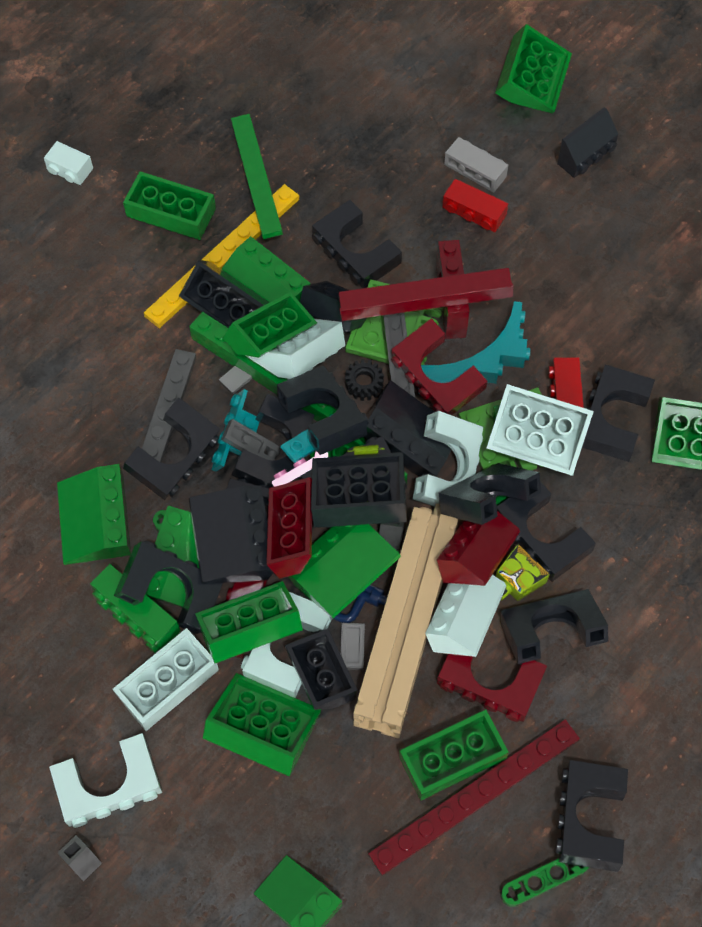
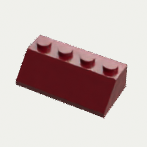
[267,477,312,579]
[437,511,520,586]

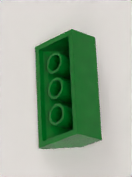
[223,292,317,358]
[195,581,303,664]

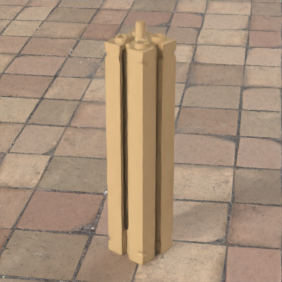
[354,504,458,738]

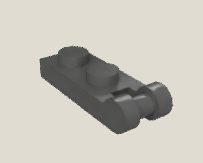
[221,419,281,460]

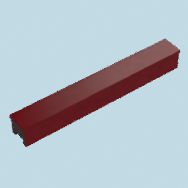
[339,268,514,321]

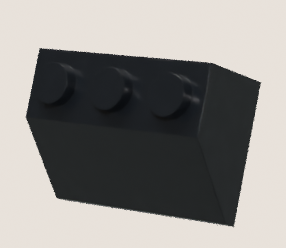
[557,107,618,178]
[300,281,367,332]
[285,629,358,710]

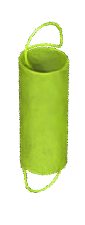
[347,445,385,455]

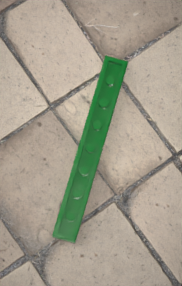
[231,114,283,239]

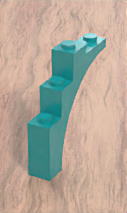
[418,301,530,394]

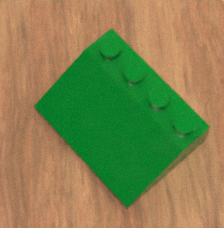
[495,24,572,113]
[222,236,310,302]
[651,397,702,470]
[57,464,131,565]
[146,506,199,608]
[288,524,401,618]
[203,673,321,776]

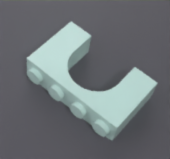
[413,411,483,506]
[241,592,332,698]
[49,733,162,828]

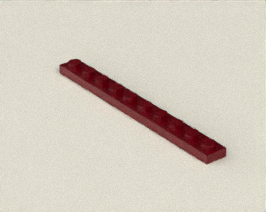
[368,719,580,876]

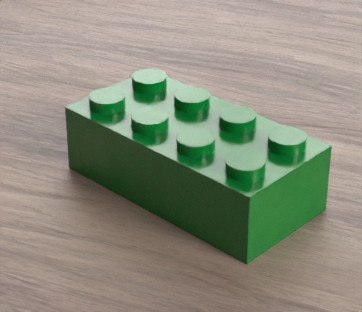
[123,171,216,240]
[90,564,181,654]
[399,710,509,801]

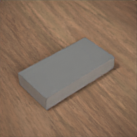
[219,366,252,394]
[341,623,365,670]

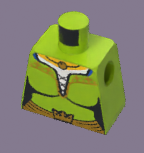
[496,544,550,601]

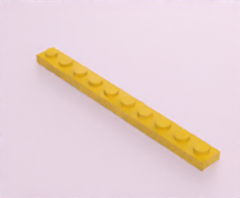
[144,184,299,329]

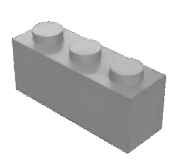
[444,137,508,193]

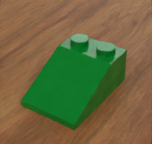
[254,855,343,927]

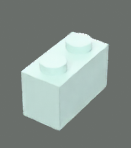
[44,141,93,185]

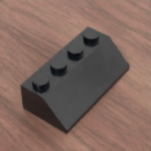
[179,260,270,328]

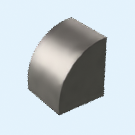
[379,522,405,551]
[58,835,102,881]

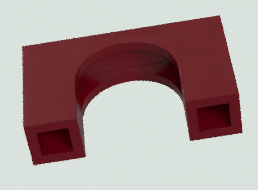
[436,240,470,339]
[391,318,488,415]
[437,654,547,722]

